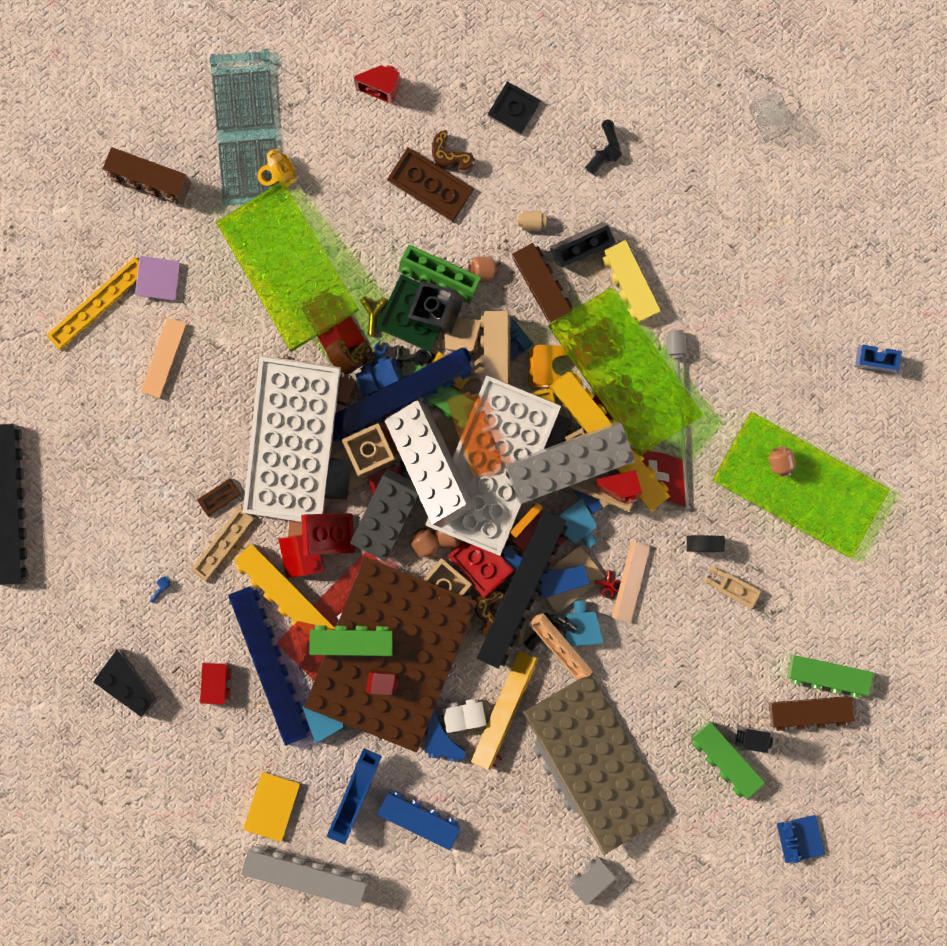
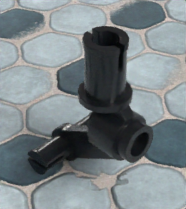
[584,119,623,175]
[393,346,450,371]
[523,613,578,651]

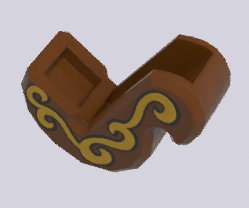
[432,130,475,174]
[327,338,373,374]
[475,589,506,636]

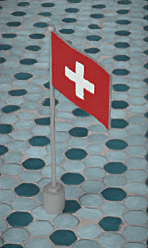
[632,330,691,511]

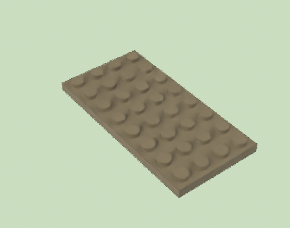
[523,674,670,855]

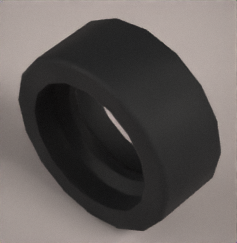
[687,535,725,552]

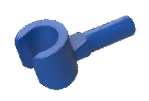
[372,340,389,367]
[149,576,170,603]

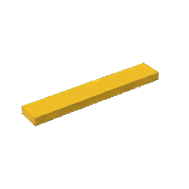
[46,257,139,351]
[471,651,539,770]

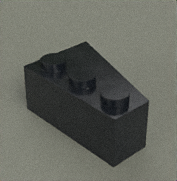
[93,649,157,717]

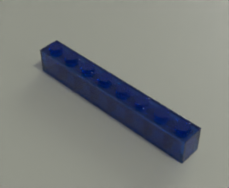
[332,347,477,443]
[228,586,311,746]

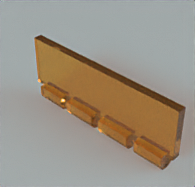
[447,392,502,476]

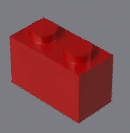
[200,662,232,705]

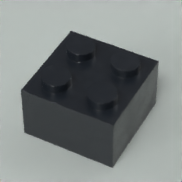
[407,281,465,335]

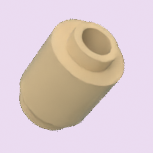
[518,211,546,231]

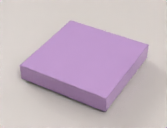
[135,256,180,301]

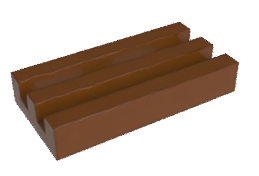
[197,478,241,517]

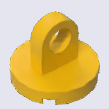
[258,148,297,186]

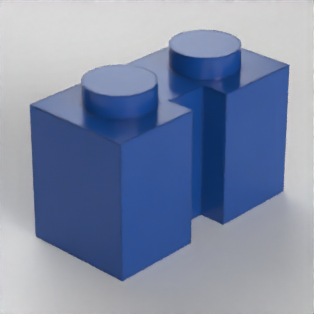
[855,345,902,373]
[355,356,405,396]

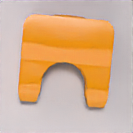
[528,345,569,388]

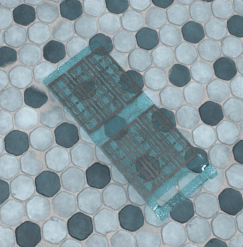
[210,49,282,205]

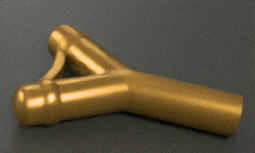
[360,296,388,336]

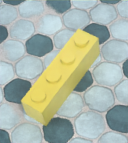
[602,240,660,324]

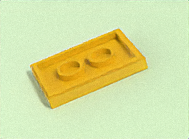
[243,771,301,842]

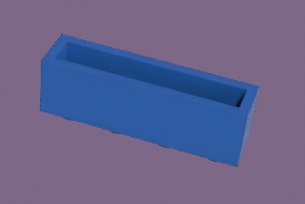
[377,790,461,851]

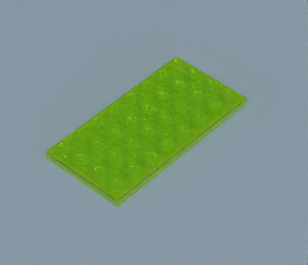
[216,182,359,352]
[548,287,704,456]
[711,411,890,559]

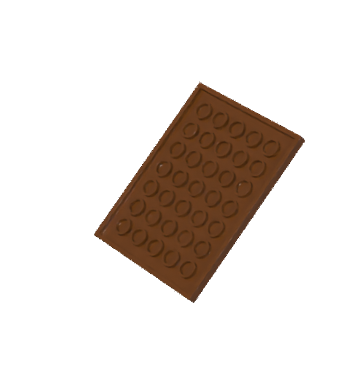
[304,556,477,753]

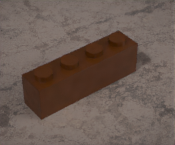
[512,243,573,326]
[768,696,854,731]

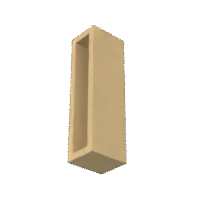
[480,311,510,387]

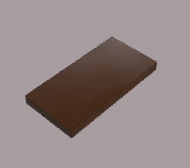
[387,147,474,223]

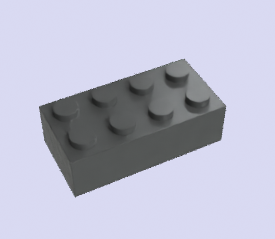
[350,469,419,562]

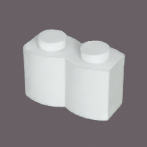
[443,698,487,733]

